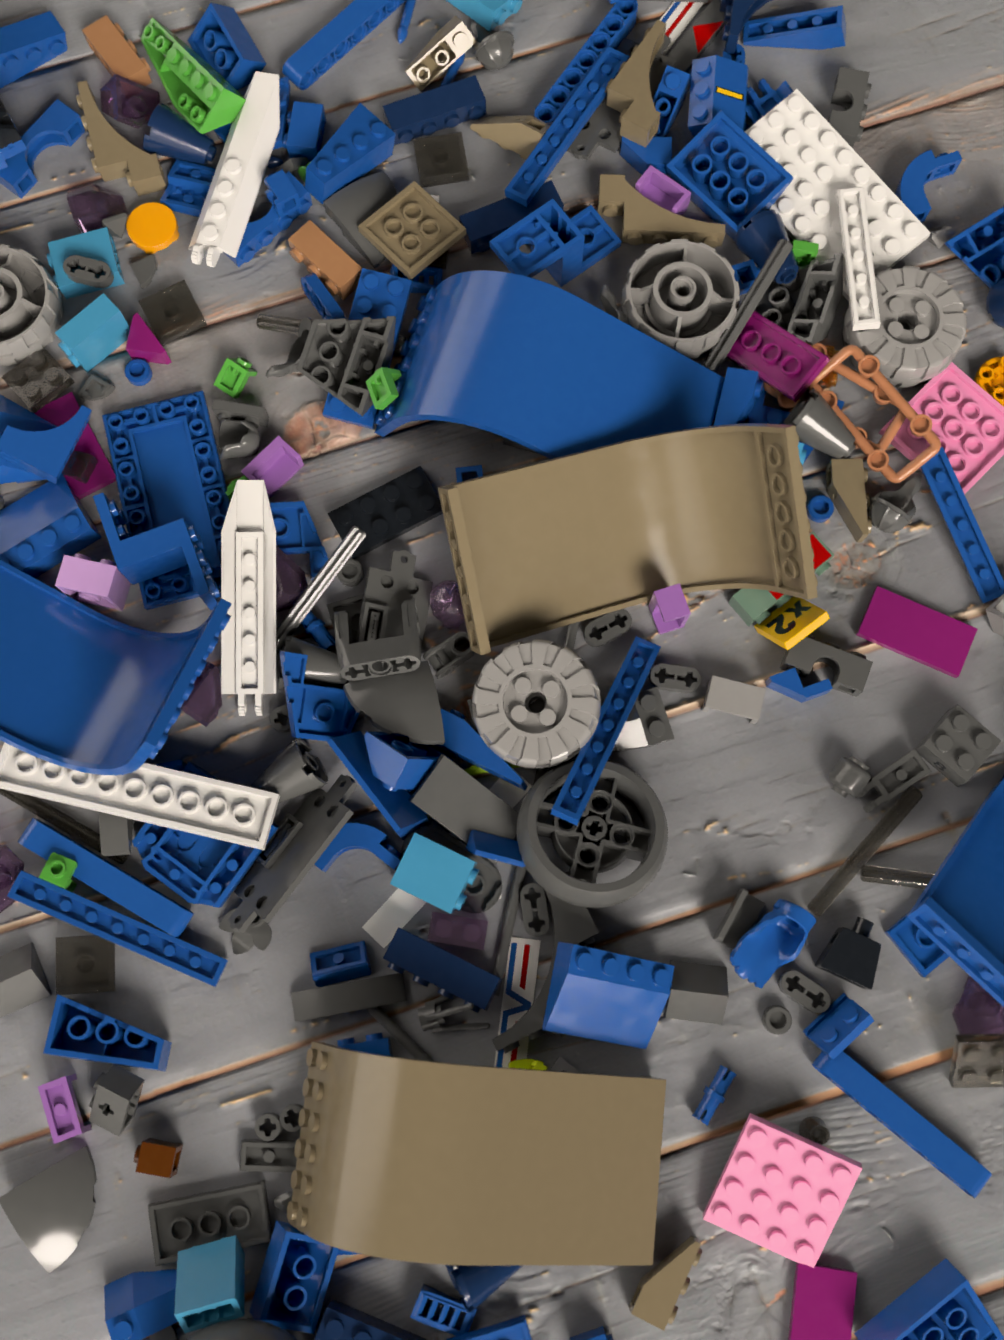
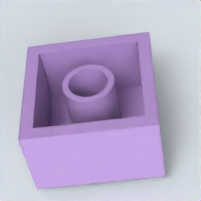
[55,554,131,611]

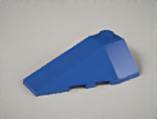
[104,1269,178,1340]

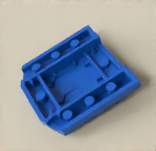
[132,762,279,908]

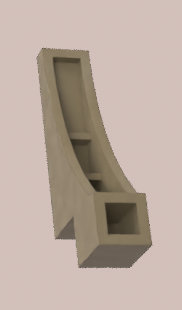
[605,20,666,148]
[76,80,167,196]
[598,174,725,248]

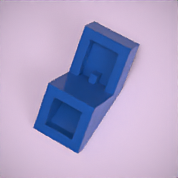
[765,668,833,703]

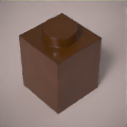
[134,1138,183,1178]

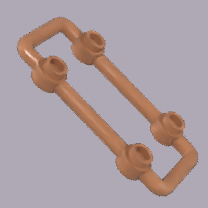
[763,342,906,451]
[808,345,941,483]

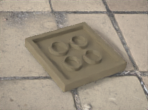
[358,181,466,280]

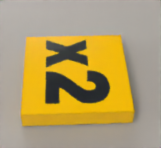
[754,596,830,650]

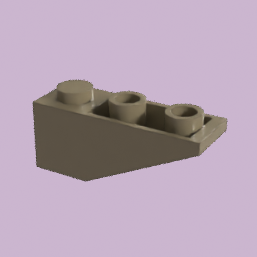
[405,16,477,92]
[470,115,551,160]
[825,459,872,542]
[629,1236,702,1331]

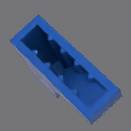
[0,405,92,484]

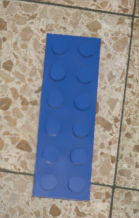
[322,268,413,429]

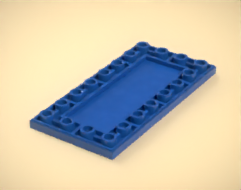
[102,390,230,610]

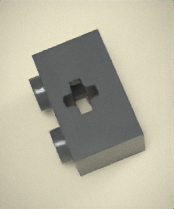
[89,1064,145,1136]

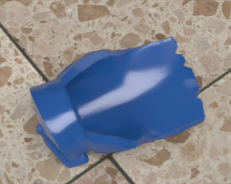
[730,899,817,989]

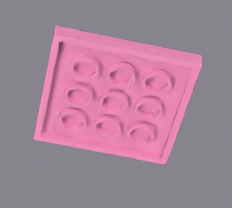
[879,362,1004,495]
[703,1113,862,1268]

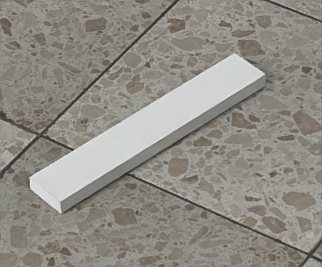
[837,187,881,331]

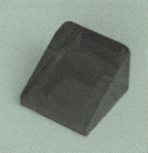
[62,450,98,484]

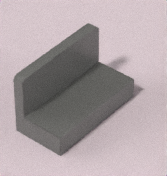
[713,888,765,950]

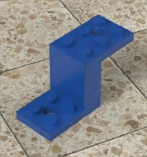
[489,199,622,287]
[93,493,221,610]

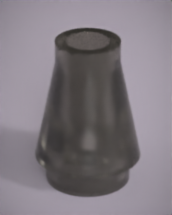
[799,1116,830,1145]

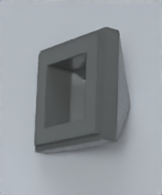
[102,212,127,238]

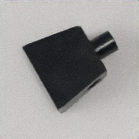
[815,917,881,990]

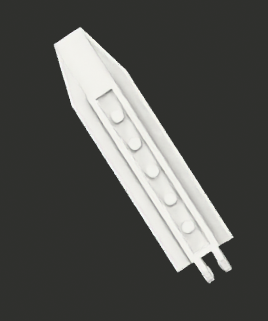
[188,71,280,267]
[221,480,277,716]

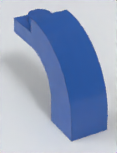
[895,150,962,223]
[314,823,401,873]

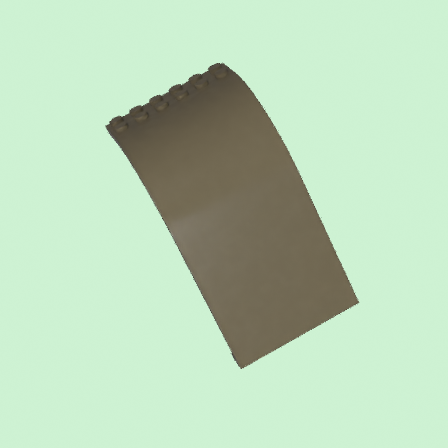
[438,423,818,655]
[287,1041,666,1266]

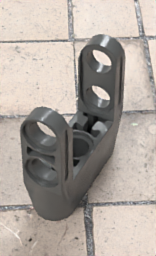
[334,599,422,681]

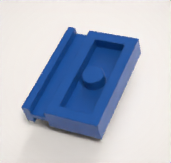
[803,993,874,1060]

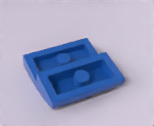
[160,159,216,217]

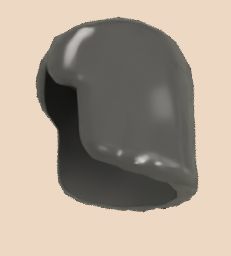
[219,419,260,460]

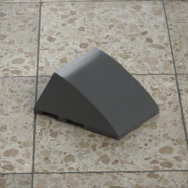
[754,253,843,345]
[297,316,396,417]

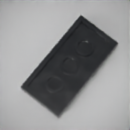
[328,466,443,559]

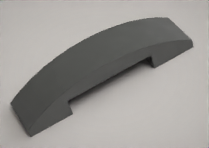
[291,973,407,1022]

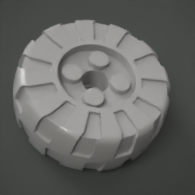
[621,239,740,360]
[0,244,64,366]
[842,266,967,388]
[472,639,601,768]

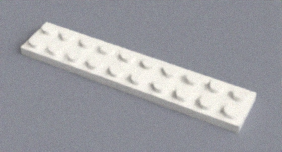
[0,742,280,850]

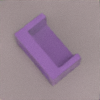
[635,165,692,216]
[241,435,304,499]
[648,583,691,635]
[38,1074,92,1144]

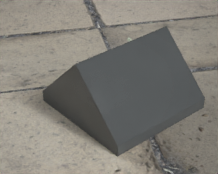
[0,942,52,1018]
[665,960,729,1025]

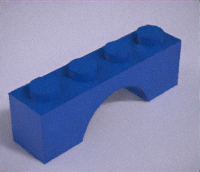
[0,99,86,199]
[224,172,313,267]

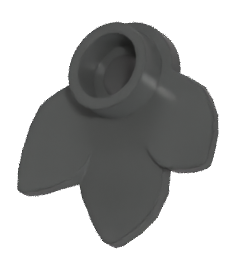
[219,908,272,955]

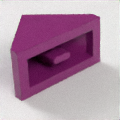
[125,312,172,365]

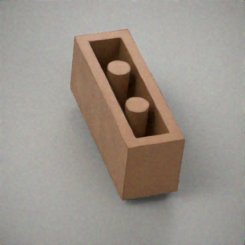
[82,15,152,97]
[288,220,362,300]

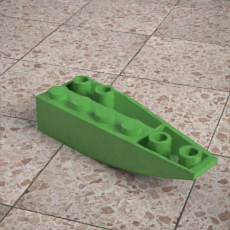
[141,17,246,134]

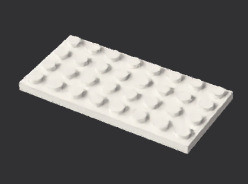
[745,89,931,301]

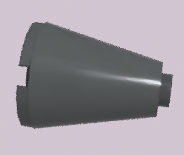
[783,389,856,459]
[278,635,346,690]
[250,738,328,803]

